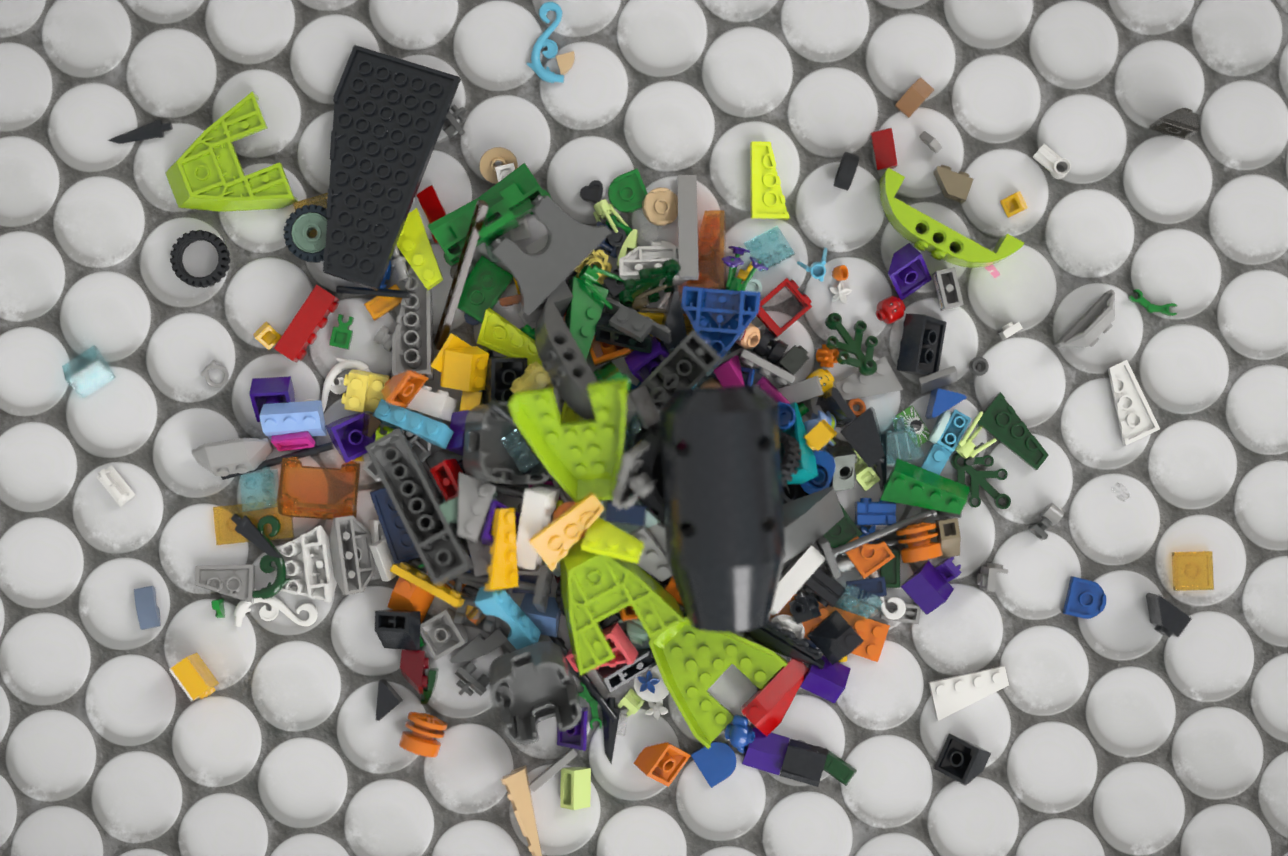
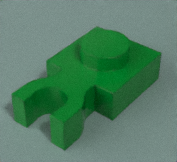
[329,314,354,350]

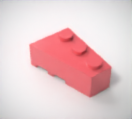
[565,622,638,672]

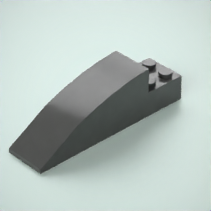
[365,428,474,586]
[762,486,844,563]

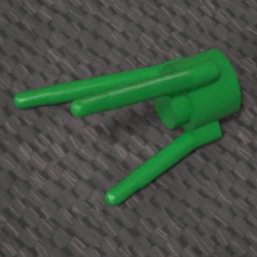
[579,265,625,309]

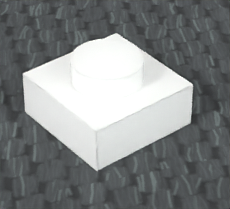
[999,321,1023,340]

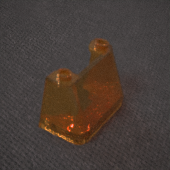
[277,457,361,520]

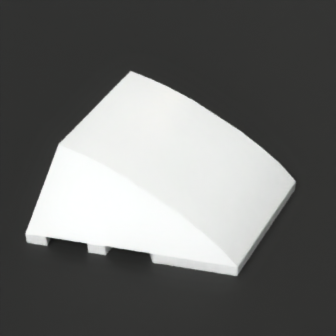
[272,525,337,603]

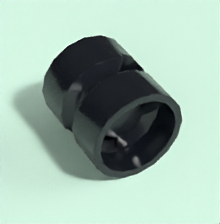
[753,331,788,365]

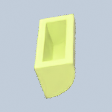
[560,767,591,810]

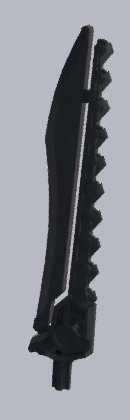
[657,576,825,669]

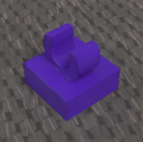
[935,557,961,582]

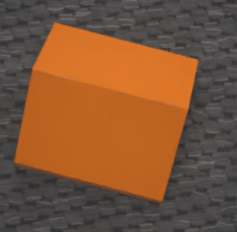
[589,335,631,366]

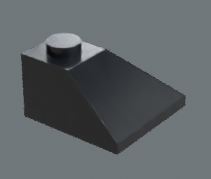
[807,610,864,665]
[934,734,991,785]

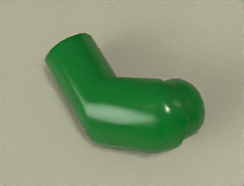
[606,215,632,237]

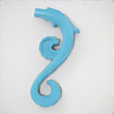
[526,2,564,84]

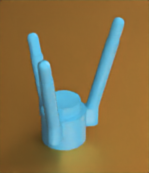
[797,248,827,282]

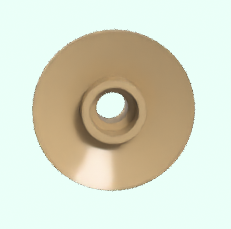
[479,147,518,184]

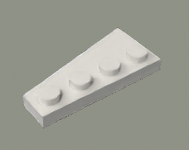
[1108,360,1160,446]
[928,666,1009,721]

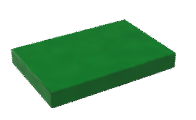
[457,256,514,324]

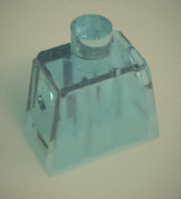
[886,417,924,464]

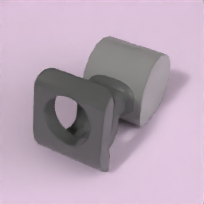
[1028,503,1064,540]

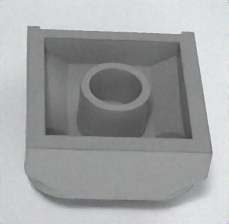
[420,608,468,660]

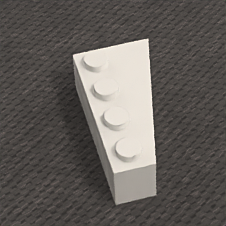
[516,483,561,571]

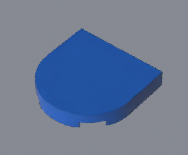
[1063,576,1106,619]
[691,741,736,788]

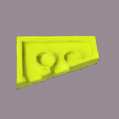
[581,517,644,563]

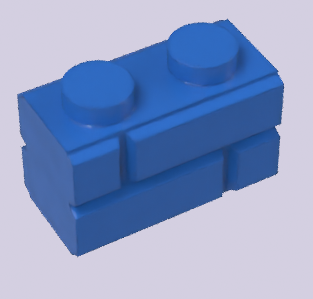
[855,498,896,525]

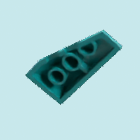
[780,402,818,484]

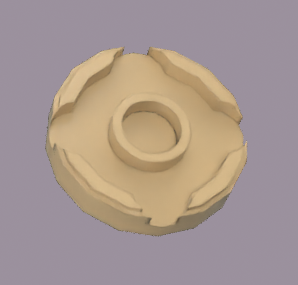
[642,187,678,226]

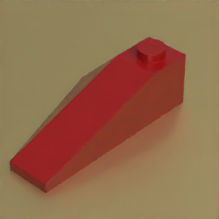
[740,659,809,736]

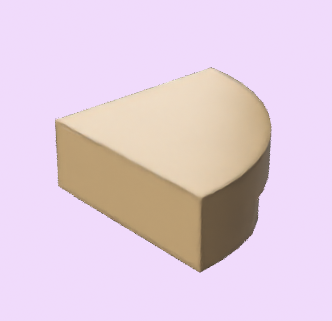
[556,51,575,75]

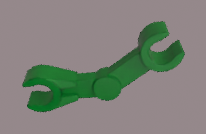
[1128,289,1177,316]
[578,682,602,730]

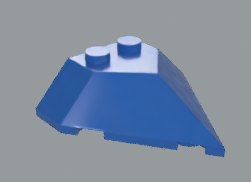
[681,286,761,367]

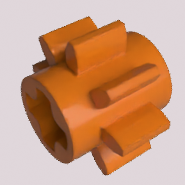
[816,344,839,368]

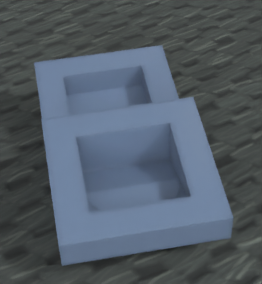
[134,585,161,630]

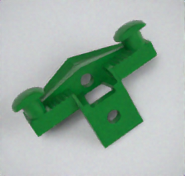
[427,163,551,266]

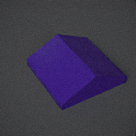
[742,727,790,775]

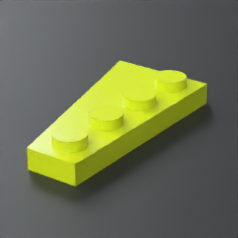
[477,308,543,367]

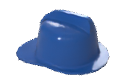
[801,450,836,494]

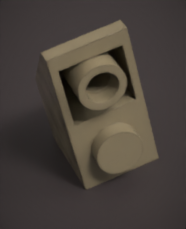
[933,165,974,203]
[934,518,961,558]

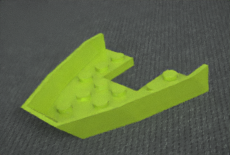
[165,91,298,212]
[508,379,627,503]
[560,538,685,676]
[648,617,787,749]

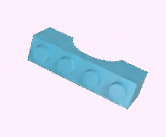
[373,399,454,449]
[474,586,541,650]

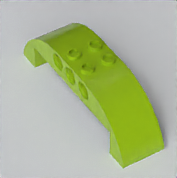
[880,168,1024,268]

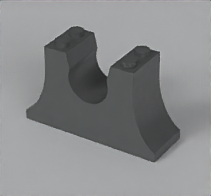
[490,195,611,316]

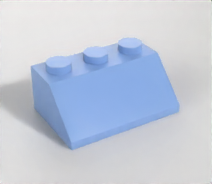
[260,400,327,439]

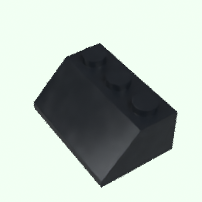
[897,314,947,376]
[482,356,527,404]

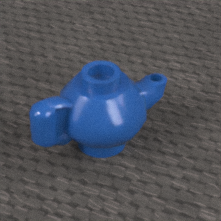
[725,715,755,754]

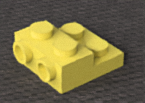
[510,361,554,393]
[341,369,390,412]

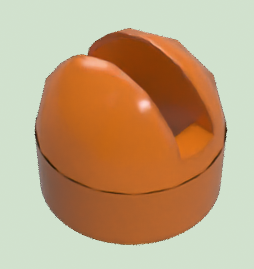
[832,265,849,281]

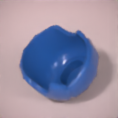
[778,401,796,431]

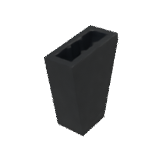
[840,407,887,468]

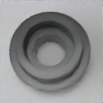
[969,357,989,376]

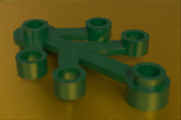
[618,259,681,307]
[825,313,878,376]
[951,453,1011,509]

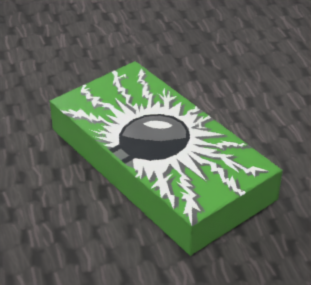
[896,405,931,448]

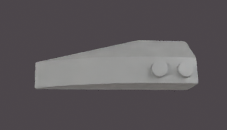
[392,266,434,380]

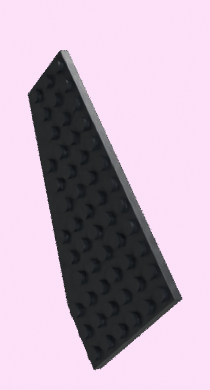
[323,45,461,291]

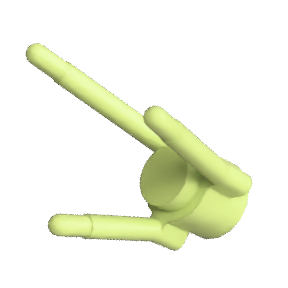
[593,199,628,241]
[955,412,996,459]

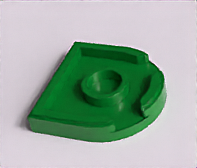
[608,169,648,213]

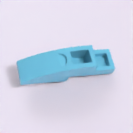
[920,409,971,475]

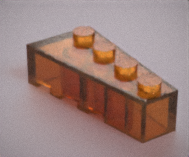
[686,210,726,290]

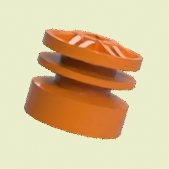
[896,522,943,563]
[398,712,448,758]

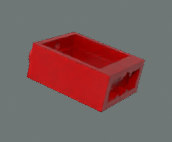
[756,278,812,338]

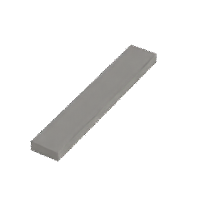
[677,175,699,280]

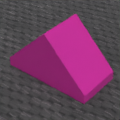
[713,355,744,387]

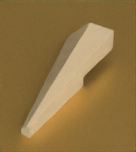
[501,766,542,856]

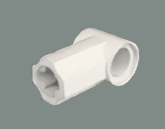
[1033,144,1071,179]

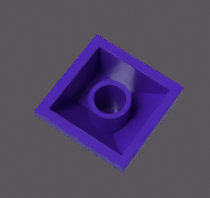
[888,243,932,300]
[325,412,376,463]

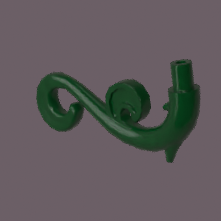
[252,515,290,599]

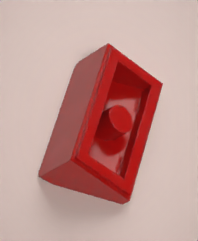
[871,128,898,171]
[416,185,447,224]

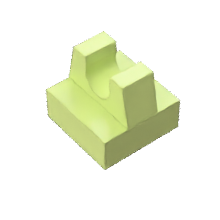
[618,688,645,716]

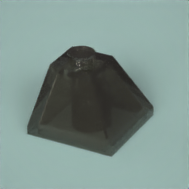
[1149,108,1199,140]

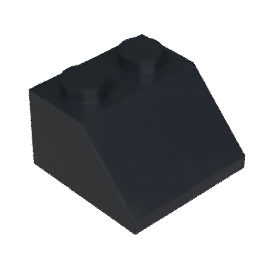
[1146,593,1192,637]

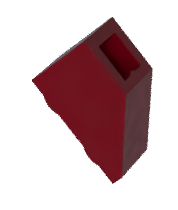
[400,650,430,694]

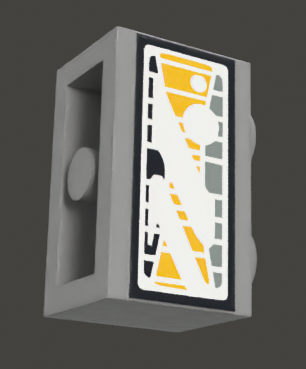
[932,267,964,311]

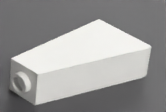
[771,546,826,615]

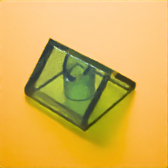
[62,345,116,398]

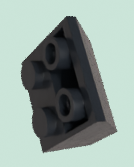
[375,609,421,650]

